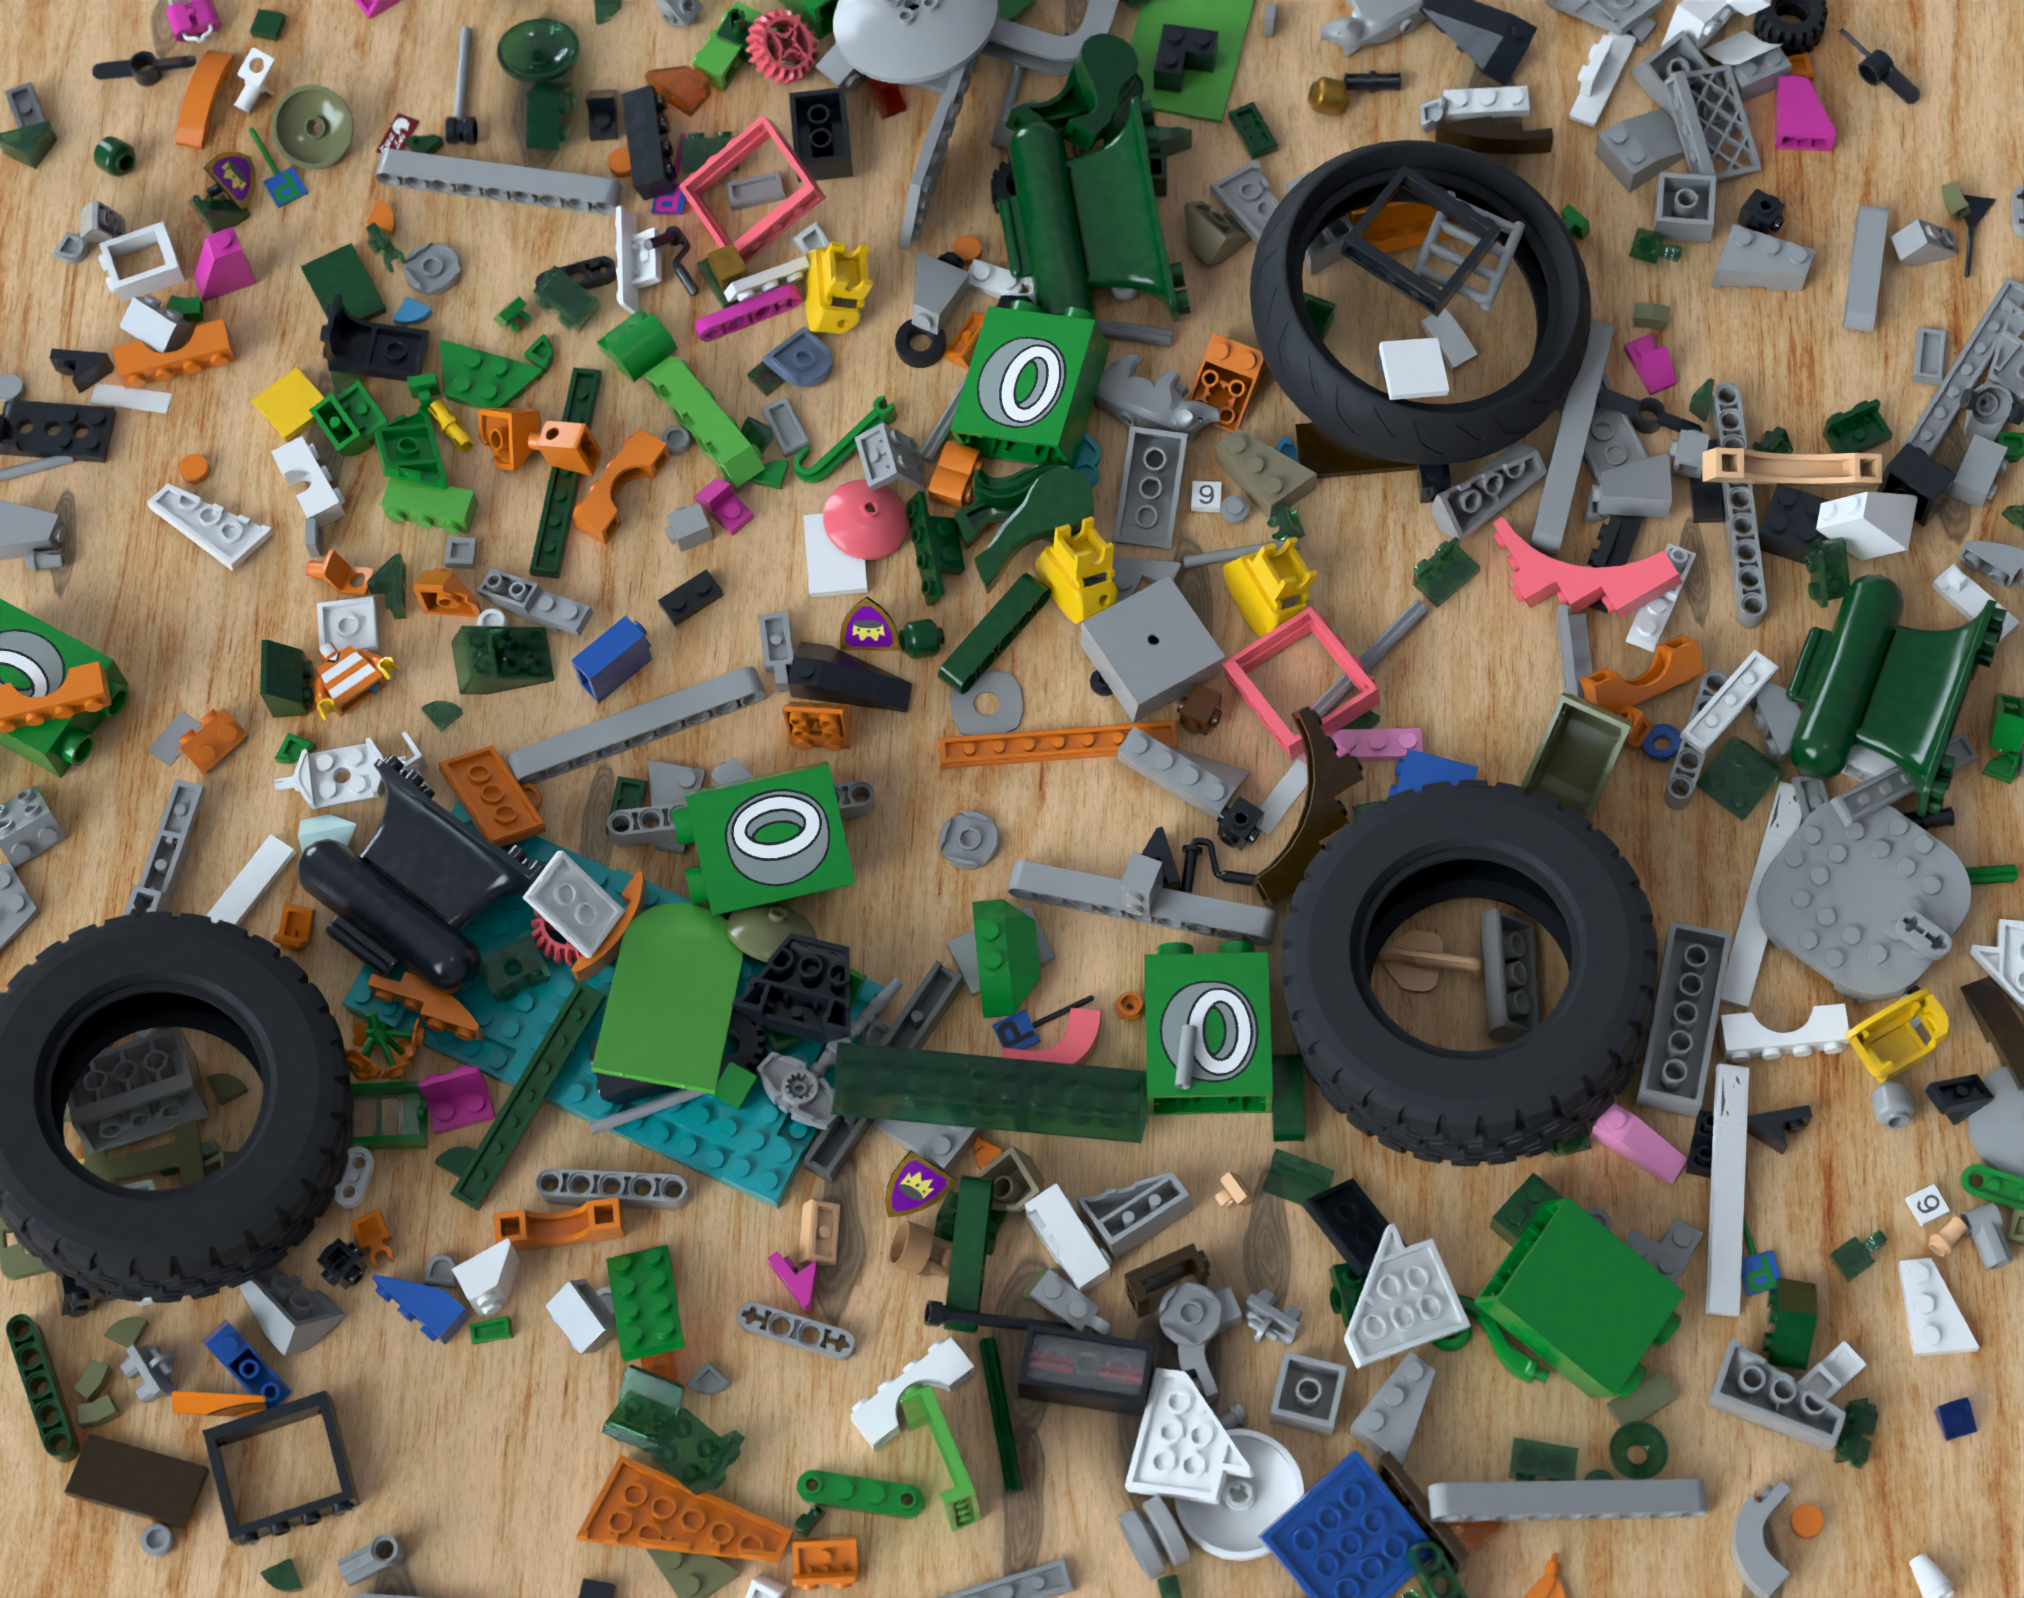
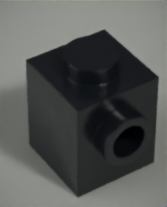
[1417,464,1452,504]

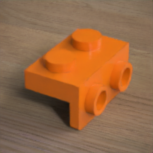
[176,708,248,775]
[792,1536,859,1590]

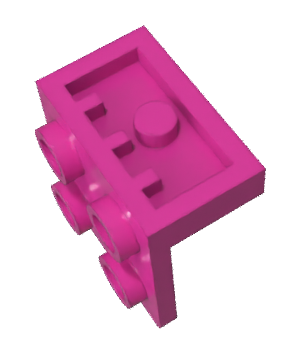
[418,1065,496,1135]

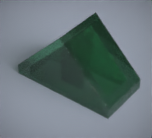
[0,121,58,169]

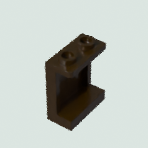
[1124,1243,1210,1319]

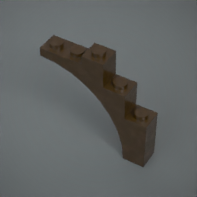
[1250,706,1364,906]

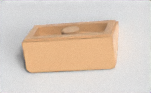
[798,1199,840,1266]

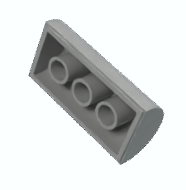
[1480,908,1541,1043]

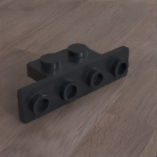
[1587,514,1644,613]

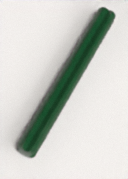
[979,1337,1023,1494]

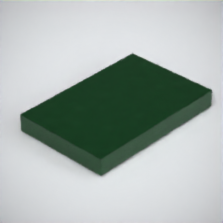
[300,243,387,321]

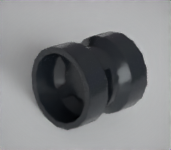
[445,116,478,145]

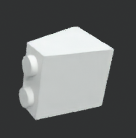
[1816,491,1917,561]

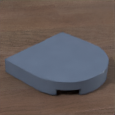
[763,326,833,387]

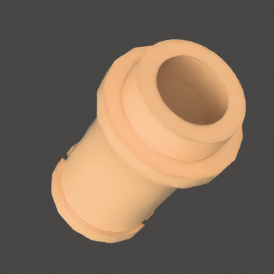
[1928,1216,1968,1257]

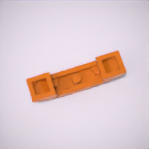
[175,50,235,150]
[571,870,647,982]

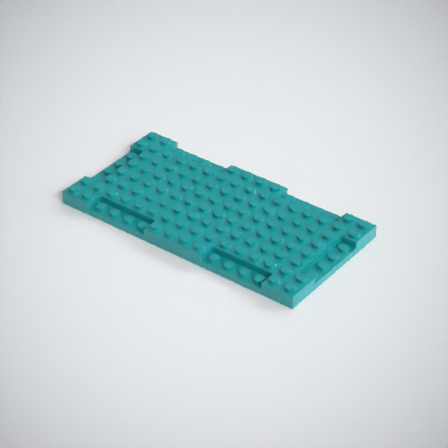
[342,800,885,1209]

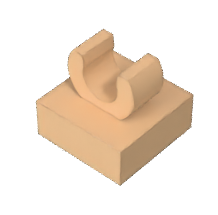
[1215,1172,1255,1208]

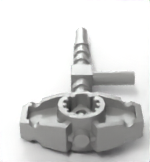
[756,977,903,1130]

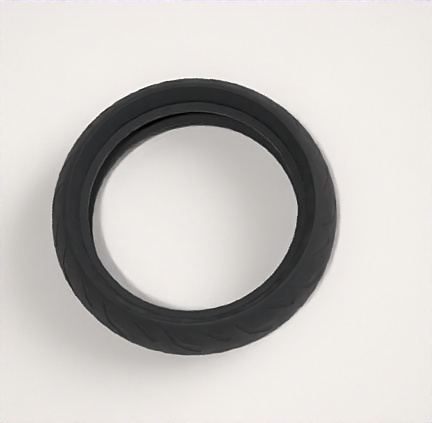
[1250,140,1591,465]

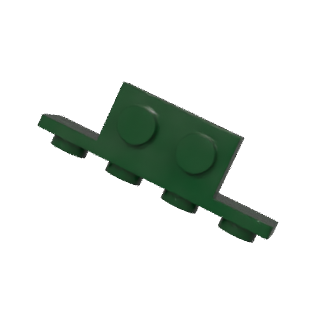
[906,491,965,606]

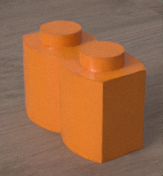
[928,441,984,509]

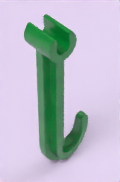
[793,396,897,483]

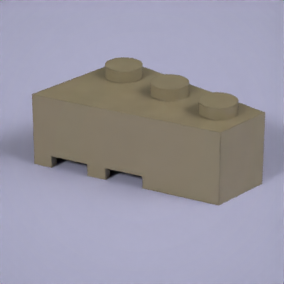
[1216,428,1317,521]

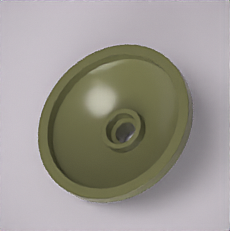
[271,85,354,169]
[727,903,817,962]

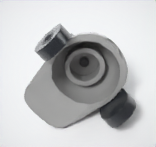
[1959,382,2024,441]

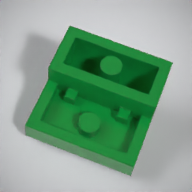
[596,309,678,382]
[309,380,389,456]

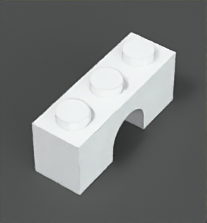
[271,436,345,527]

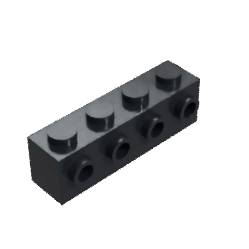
[622,84,677,201]

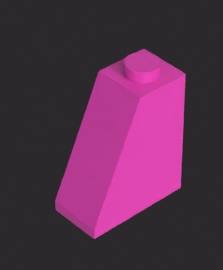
[1775,75,1836,151]
[194,227,257,302]

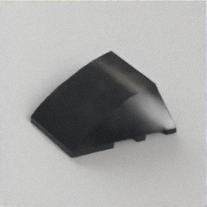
[732,933,851,1044]

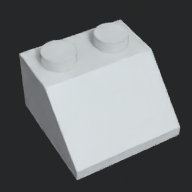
[452,1238,521,1317]

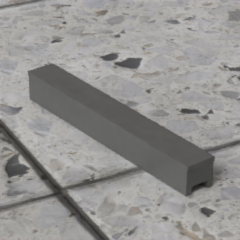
[804,960,965,1184]

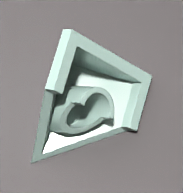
[298,814,357,853]

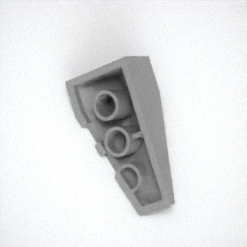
[239,1264,345,1356]

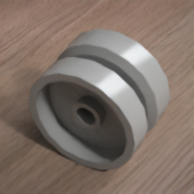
[1117,1495,1191,1581]

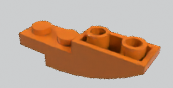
[367,971,484,1041]

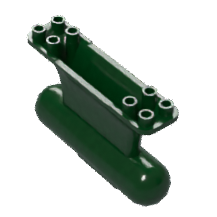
[998,96,1191,323]
[1786,574,2007,817]

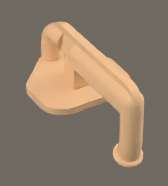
[1378,930,1484,993]

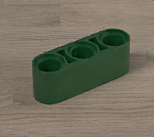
[1272,1054,1305,1142]
[1407,1542,1468,1598]

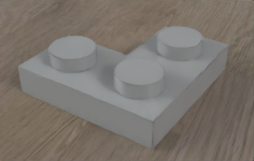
[1625,1218,1704,1285]

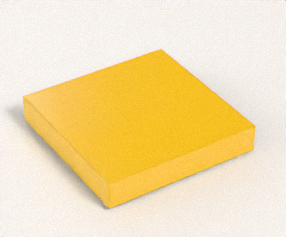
[251,367,324,442]

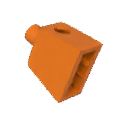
[528,421,602,476]

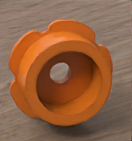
[1116,992,1145,1021]

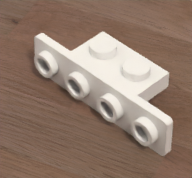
[1569,32,1636,127]
[615,205,662,314]

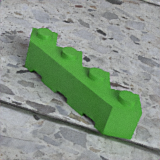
[643,356,765,488]

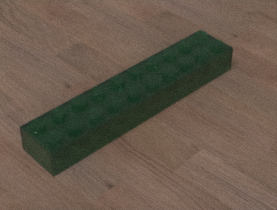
[831,1042,1147,1143]

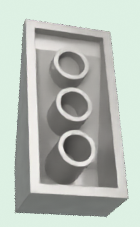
[1630,31,1751,148]
[1113,426,1190,549]

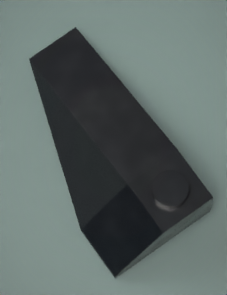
[1419,0,1537,86]
[788,642,912,712]

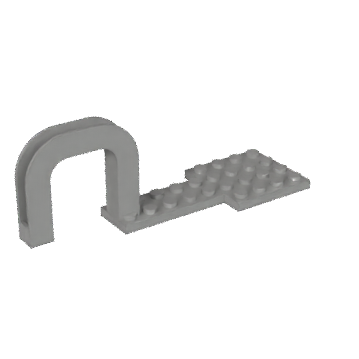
[898,0,1119,250]

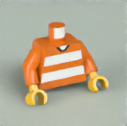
[314,642,400,721]

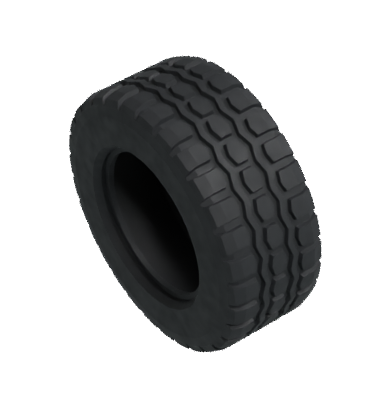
[1281,780,1658,1166]
[0,911,354,1303]

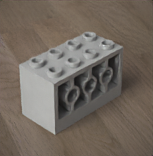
[68,1027,210,1154]

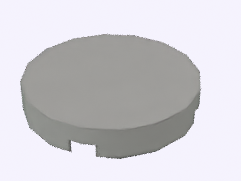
[405,242,461,296]
[939,811,999,870]
[1159,1282,1222,1347]

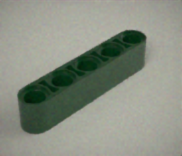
[938,573,1052,694]
[944,1175,994,1334]
[6,1314,80,1463]

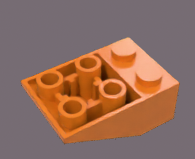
[1188,333,1267,433]
[782,701,853,751]

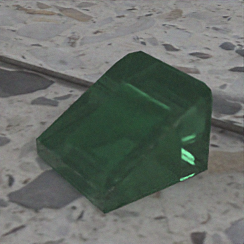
[1689,378,1714,422]
[740,416,774,455]

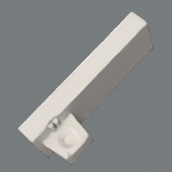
[1931,563,2020,645]

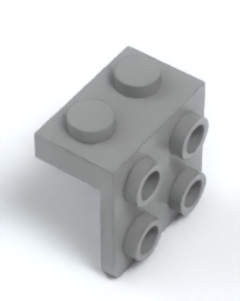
[0,786,67,868]

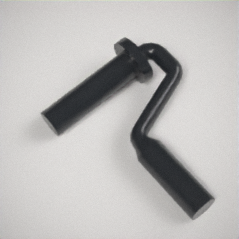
[644,226,700,297]
[1180,837,1256,894]

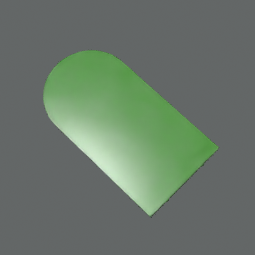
[1130,0,1254,124]
[591,903,743,1095]

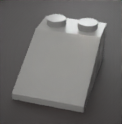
[1595,108,1685,193]
[873,1077,984,1175]

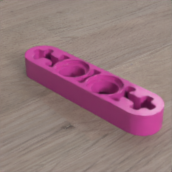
[695,284,802,342]

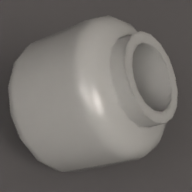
[1871,1080,1915,1129]

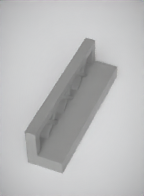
[1555,605,1593,700]

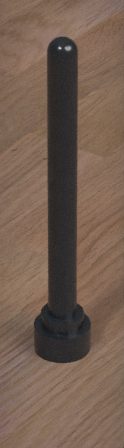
[924,1300,1074,1331]

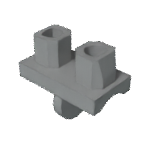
[1242,1289,1302,1347]
[120,1344,177,1402]

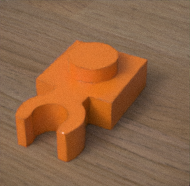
[350,1209,395,1269]

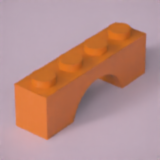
[113,319,236,389]
[573,428,670,545]
[1580,634,1705,714]
[0,661,112,733]
[493,1197,626,1252]

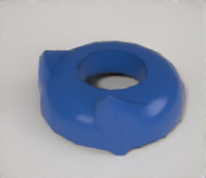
[1642,724,1682,763]

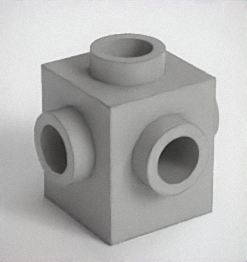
[653,0,703,27]

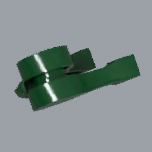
[1005,33,1144,152]
[954,460,1094,594]

